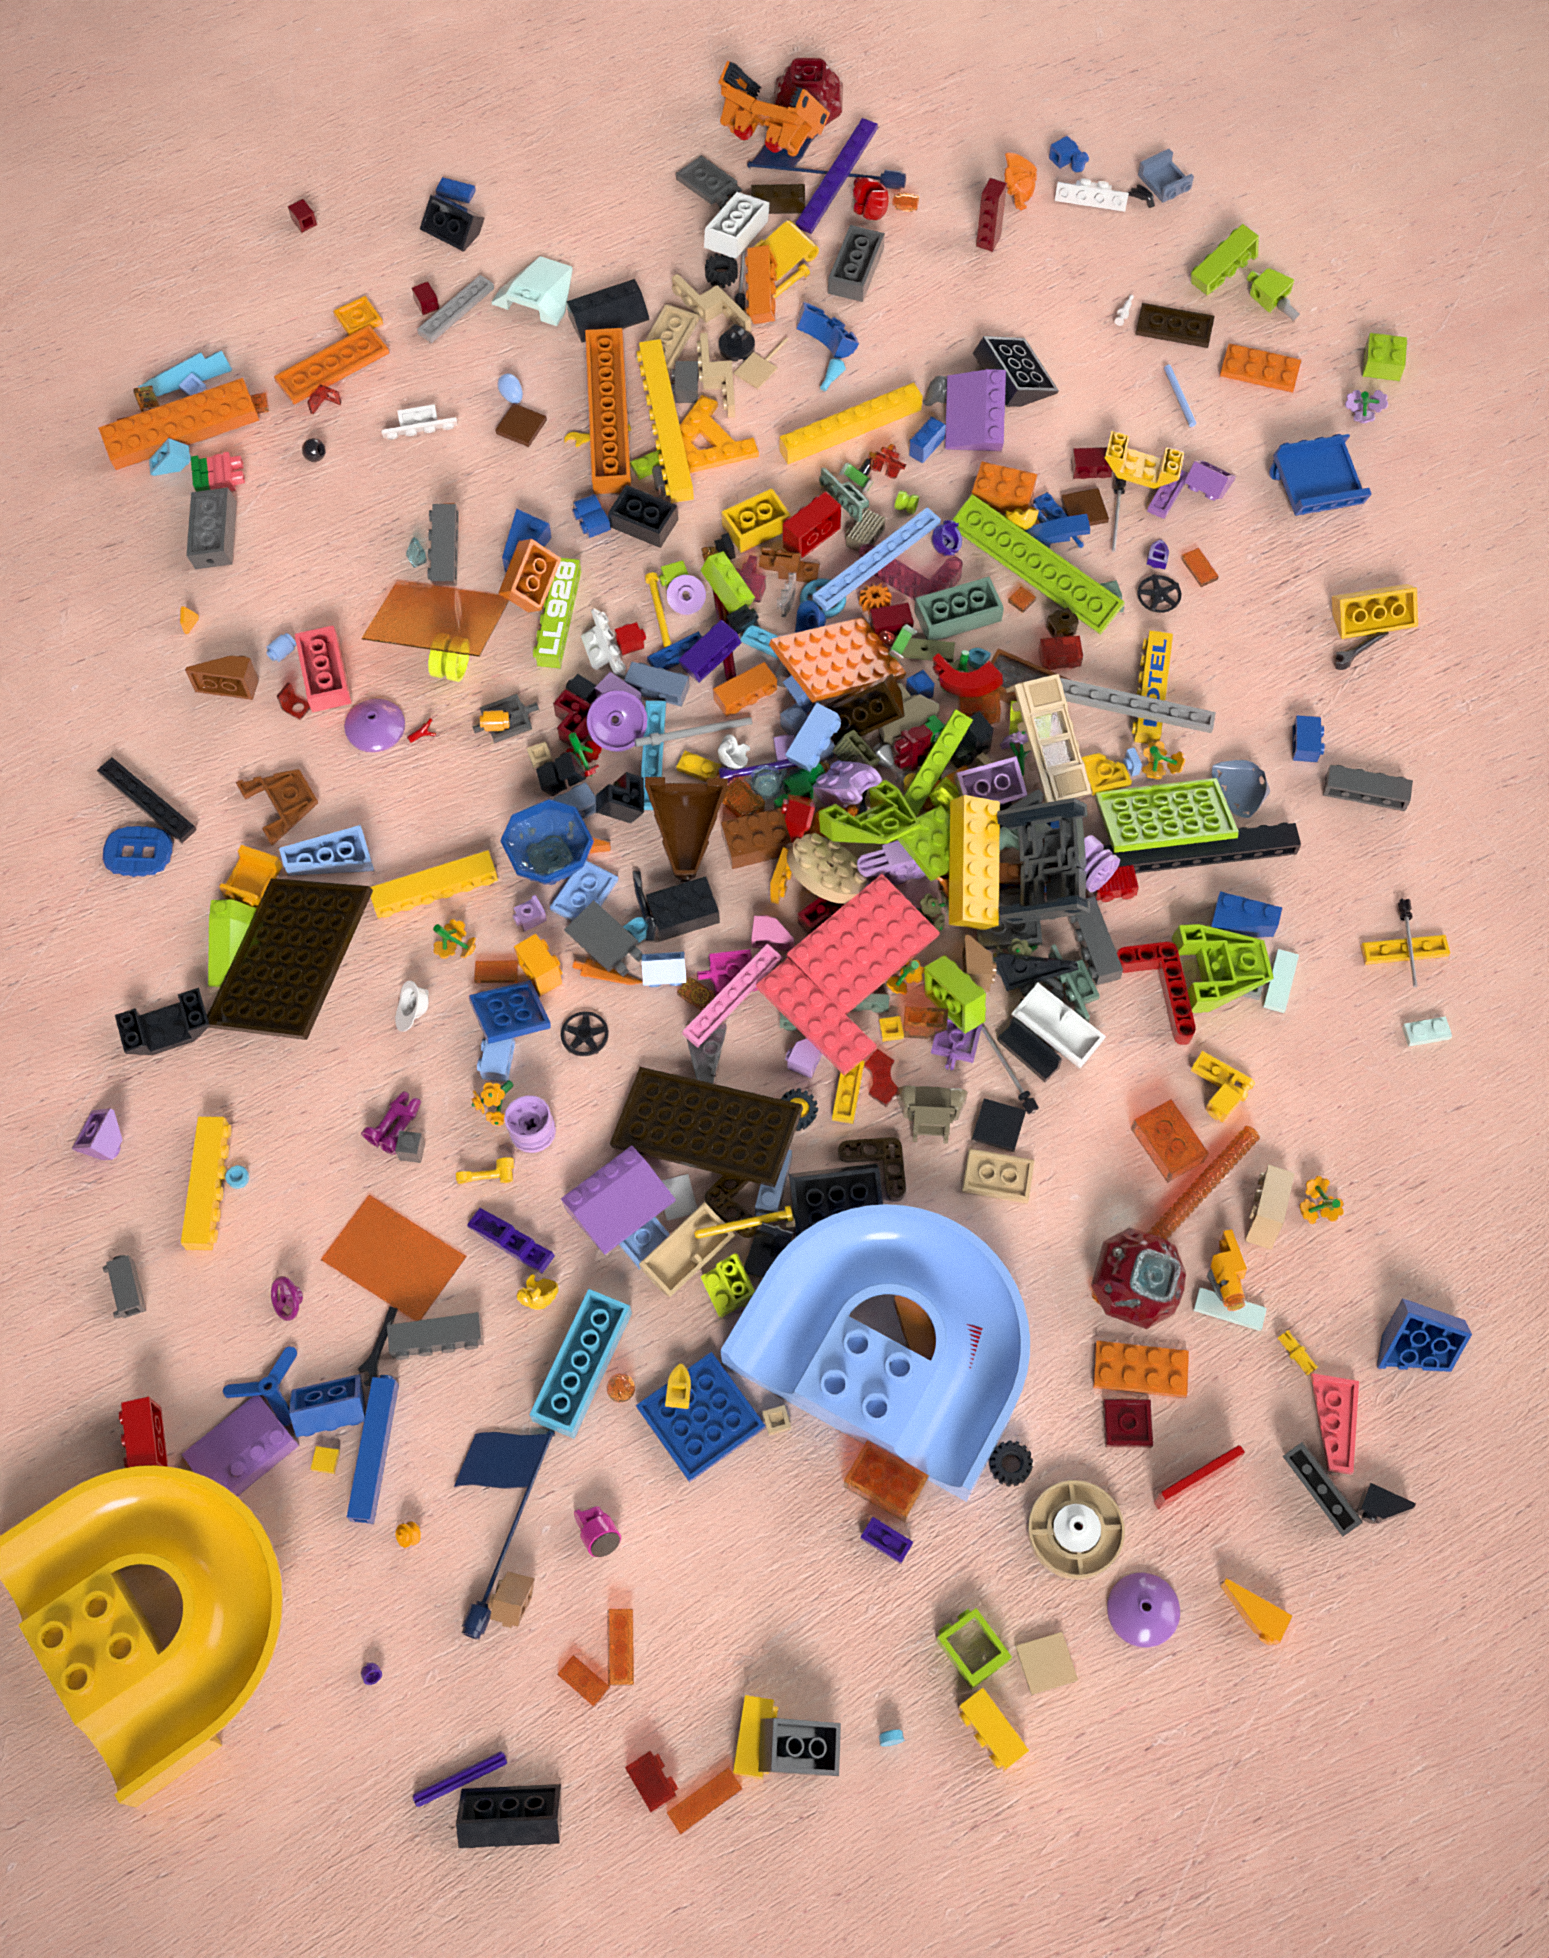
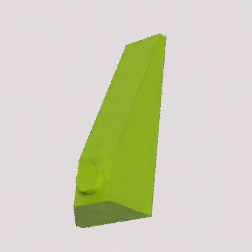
[208,899,257,987]

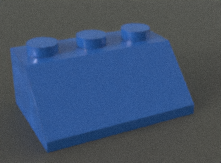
[289,1374,366,1437]

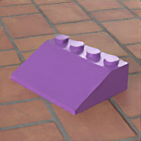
[945,369,1006,451]
[561,1145,676,1255]
[181,1395,299,1496]

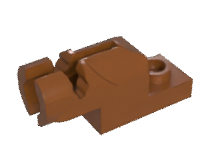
[759,547,820,583]

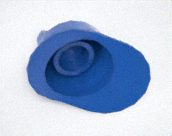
[795,600,826,633]

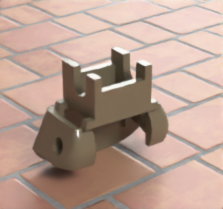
[879,683,940,747]
[896,1086,968,1144]

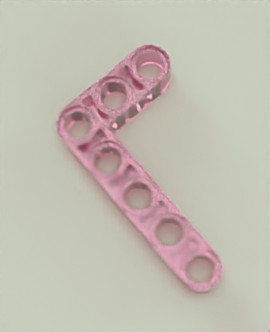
[859,544,963,601]

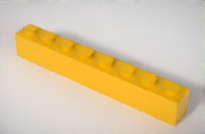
[779,382,923,465]

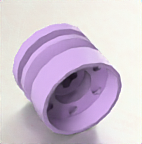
[1083,835,1120,892]
[504,1095,556,1153]

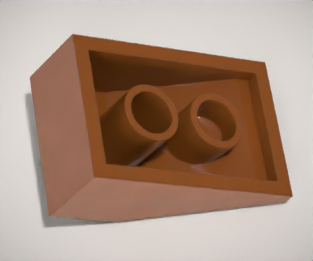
[185,655,259,700]

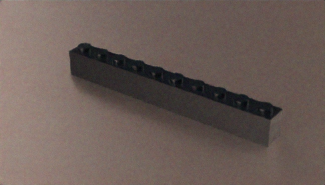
[1103,822,1301,874]

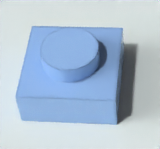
[179,373,206,396]
[1123,748,1142,776]

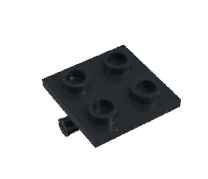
[744,1222,793,1278]

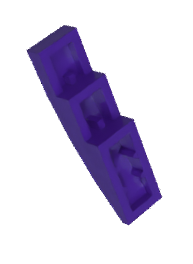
[467,1208,555,1274]

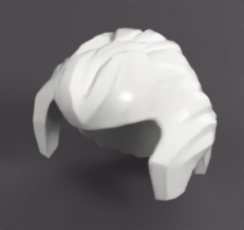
[718,734,750,769]

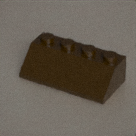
[824,674,905,746]

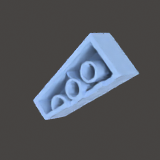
[279,825,374,876]

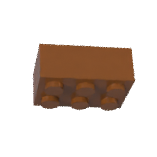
[721,808,792,869]

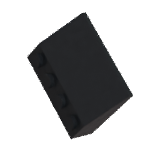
[973,336,1059,407]
[789,1163,883,1237]

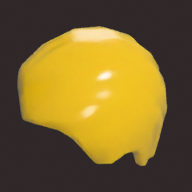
[1005,507,1039,531]

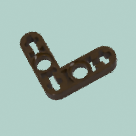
[838,1137,906,1201]
[705,1175,758,1238]

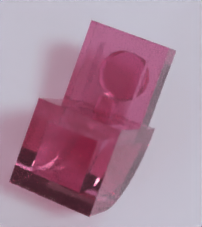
[736,555,766,603]

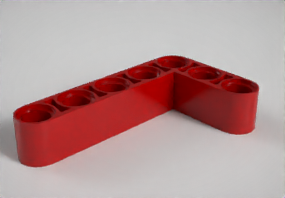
[1117,941,1196,1045]

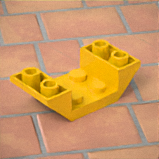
[1105,431,1184,489]

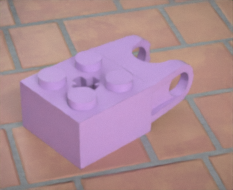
[812,761,882,808]

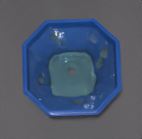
[500,799,594,885]

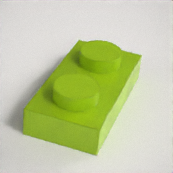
[630,450,661,480]

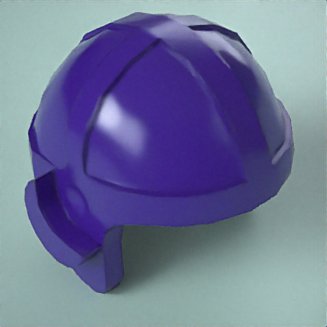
[931,520,962,557]

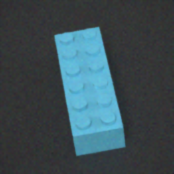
[529,1289,632,1439]

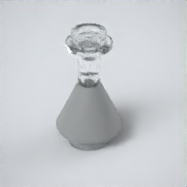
[872,742,909,784]

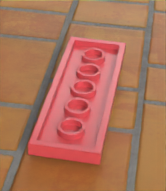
[756,958,876,1076]

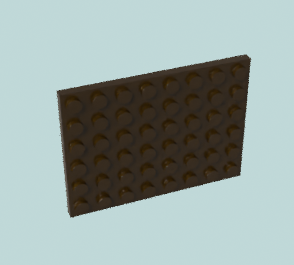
[207,878,373,1040]

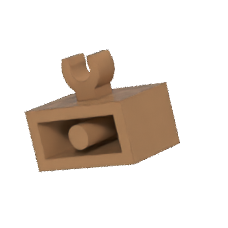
[488,1571,535,1628]

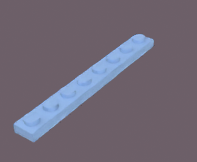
[813,507,941,611]

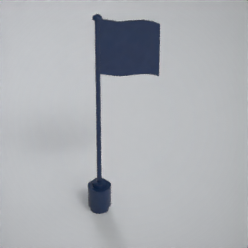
[747,134,906,190]
[454,1430,555,1640]

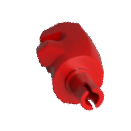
[853,177,889,221]

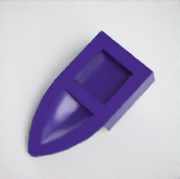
[1146,540,1169,570]

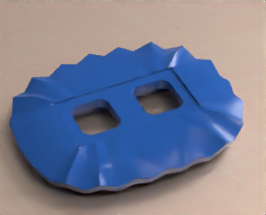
[103,826,174,877]

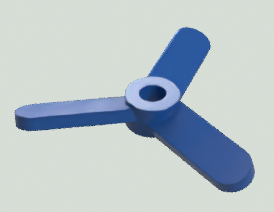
[223,1347,297,1426]

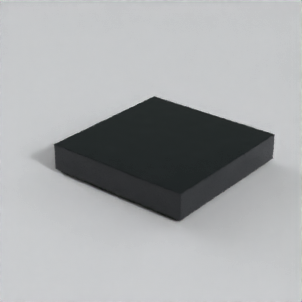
[972,1098,1026,1152]

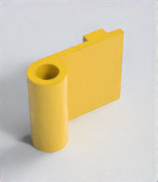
[754,220,819,281]

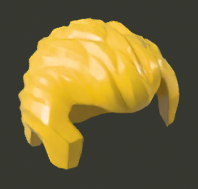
[516,1274,559,1310]

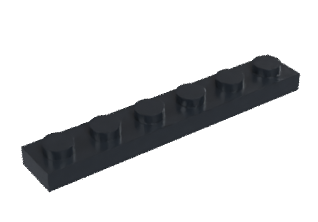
[97,757,197,844]

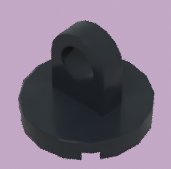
[719,324,755,361]

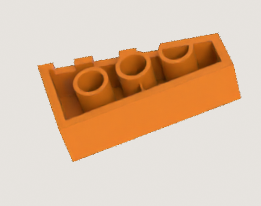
[745,245,778,324]

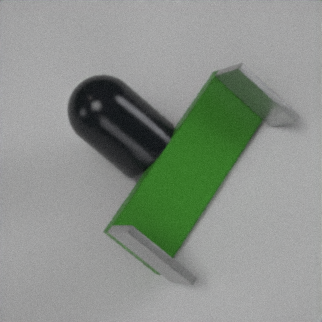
[839,458,874,493]

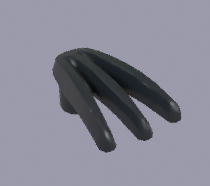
[1128,184,1155,208]

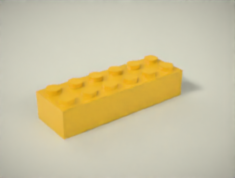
[949,795,1000,930]

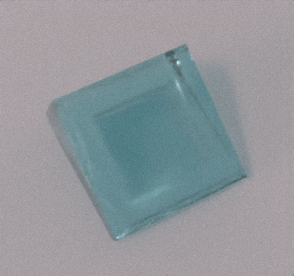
[406,537,427,568]

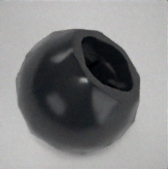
[302,438,326,462]

